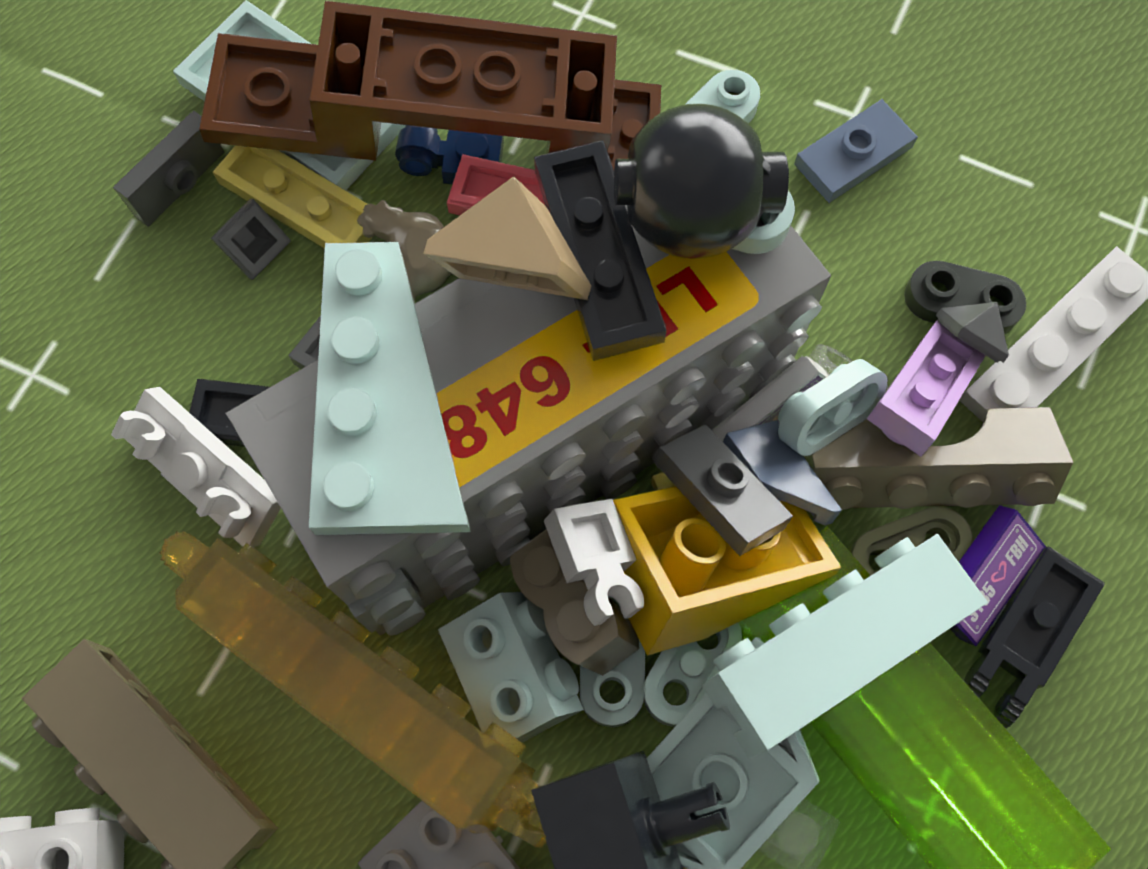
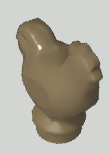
[357,200,454,302]

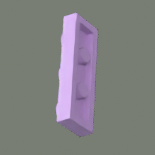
[867,321,986,457]

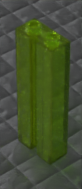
[738,526,1111,869]

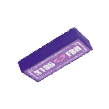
[950,505,1046,646]

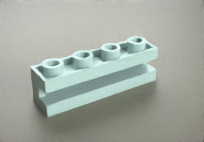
[702,534,988,759]

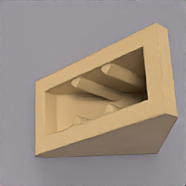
[423,176,591,300]

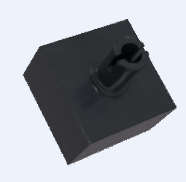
[531,750,730,869]

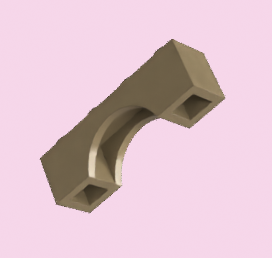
[803,407,1073,510]

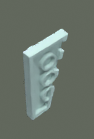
[309,242,471,535]

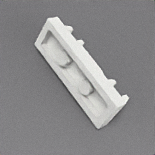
[111,387,281,550]

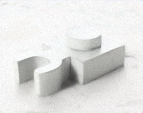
[544,499,644,626]

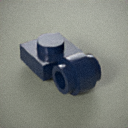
[395,125,504,184]

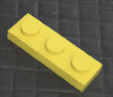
[213,146,372,249]

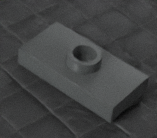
[113,111,225,227]
[653,424,793,556]

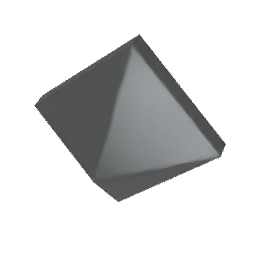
[211,198,291,280]
[935,302,1009,363]

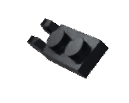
[957,546,1105,729]

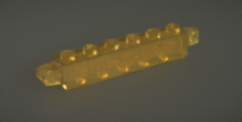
[159,531,546,848]

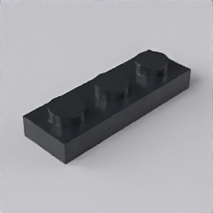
[534,140,667,361]

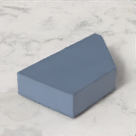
[722,420,842,525]

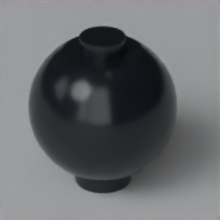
[614,104,789,259]

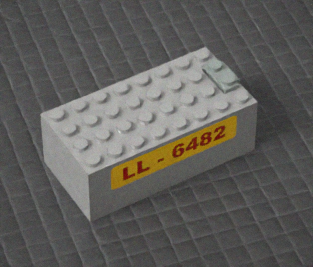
[226,205,831,636]

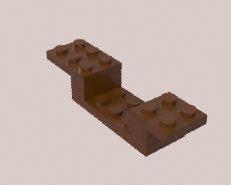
[199,1,662,170]

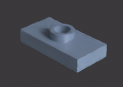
[794,99,918,203]

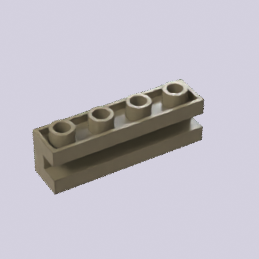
[22,639,278,869]

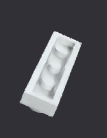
[959,246,1148,422]

